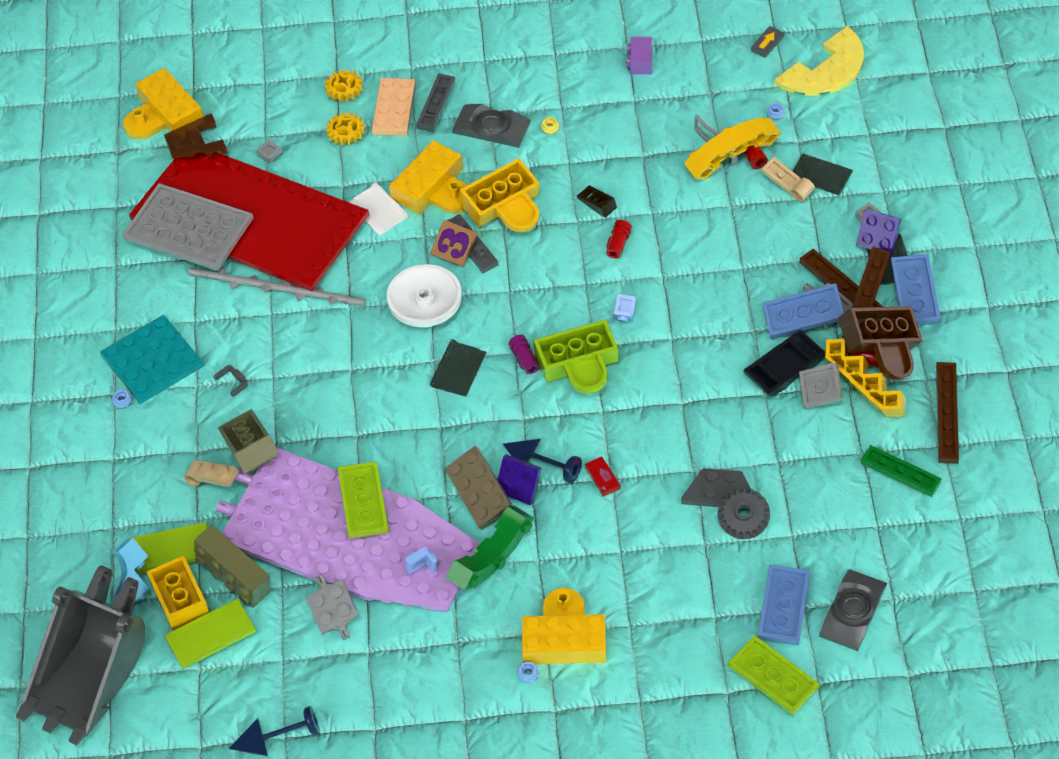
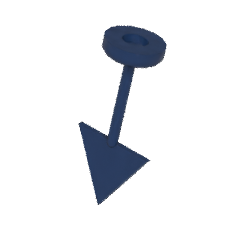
[503,439,582,483]
[229,706,320,756]

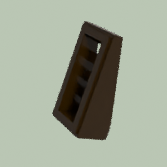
[577,185,617,218]

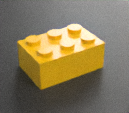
[146,556,209,631]

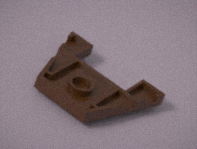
[164,113,228,158]

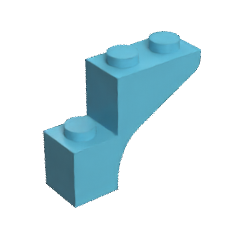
[111,538,149,605]

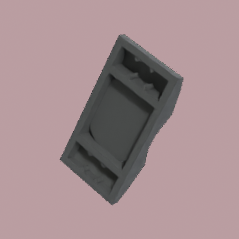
[452,104,530,148]
[819,569,887,651]

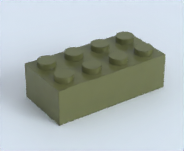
[217,409,279,474]
[194,524,270,608]

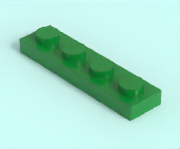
[861,445,942,497]

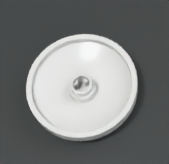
[387,264,462,327]

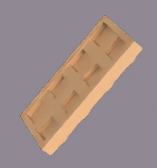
[372,78,416,136]

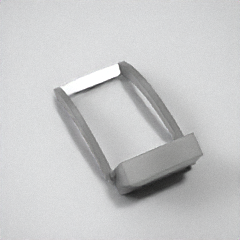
[694,115,738,166]

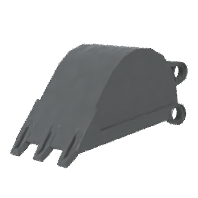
[16,565,145,745]

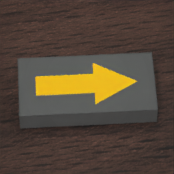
[751,26,784,58]

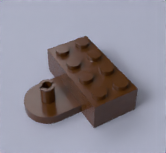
[838,306,923,381]

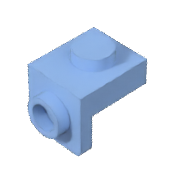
[613,294,637,322]
[405,547,437,575]

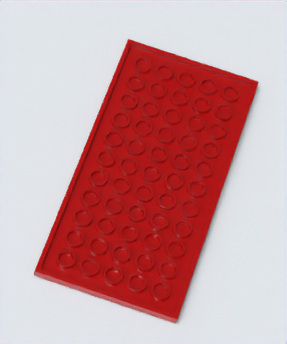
[129,152,369,291]

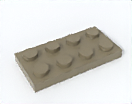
[445,445,513,530]

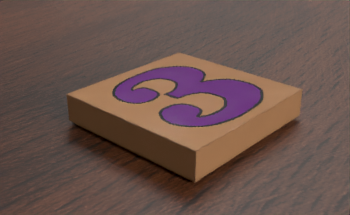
[430,220,478,267]

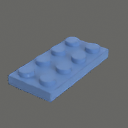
[890,254,941,325]
[763,283,844,339]
[758,565,810,645]

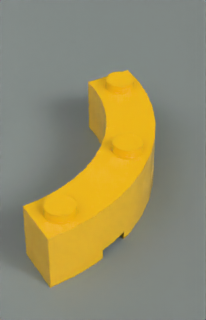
[684,117,782,180]

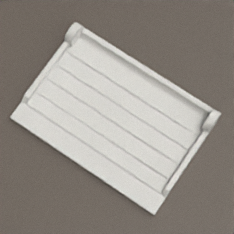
[349,182,409,236]

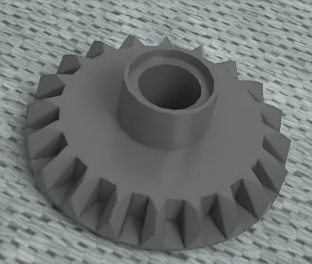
[718,488,770,539]

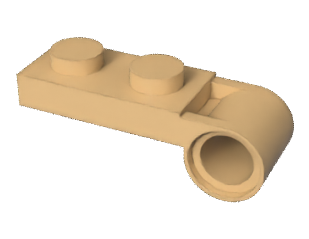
[761,157,815,202]
[184,460,239,487]

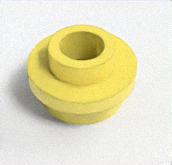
[541,117,559,134]

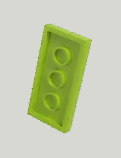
[337,461,389,539]
[728,635,820,716]

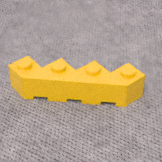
[825,339,906,417]

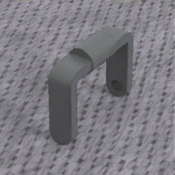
[213,365,248,397]

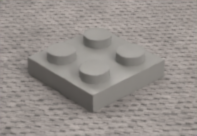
[799,362,843,410]

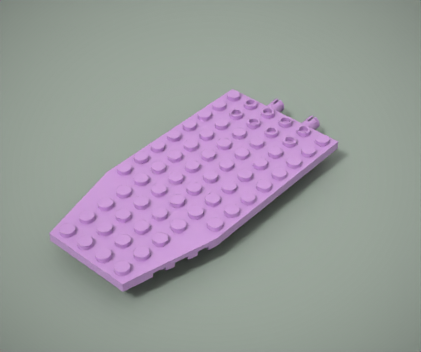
[216,447,480,613]

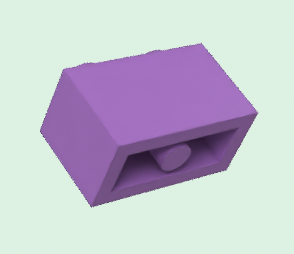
[627,37,652,74]

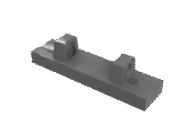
[416,73,455,133]
[446,214,499,273]

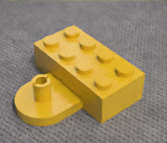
[123,68,203,139]
[389,140,468,215]
[458,158,540,232]
[522,588,606,665]

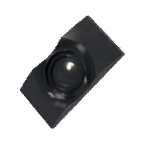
[743,329,826,396]

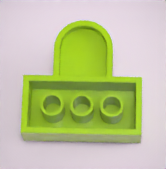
[533,319,618,394]

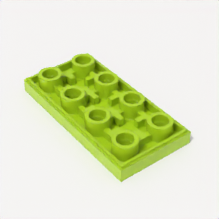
[128,522,208,574]
[164,598,256,670]

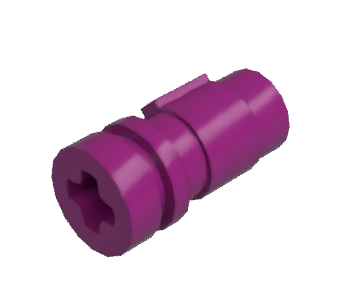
[508,334,540,374]

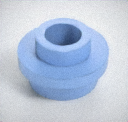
[767,103,785,119]
[112,390,132,408]
[518,662,539,682]

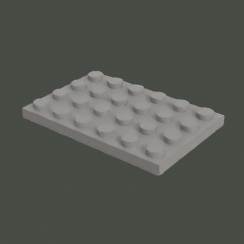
[122,183,253,271]

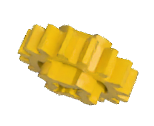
[325,69,363,103]
[326,112,365,146]

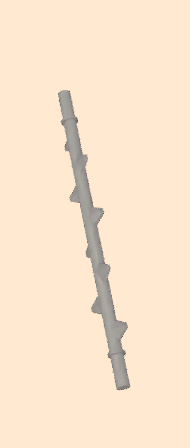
[188,267,366,306]

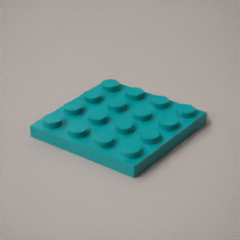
[100,314,204,404]

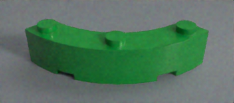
[445,506,534,590]

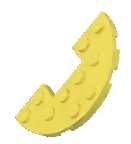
[774,26,864,96]

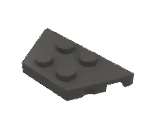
[681,468,751,510]

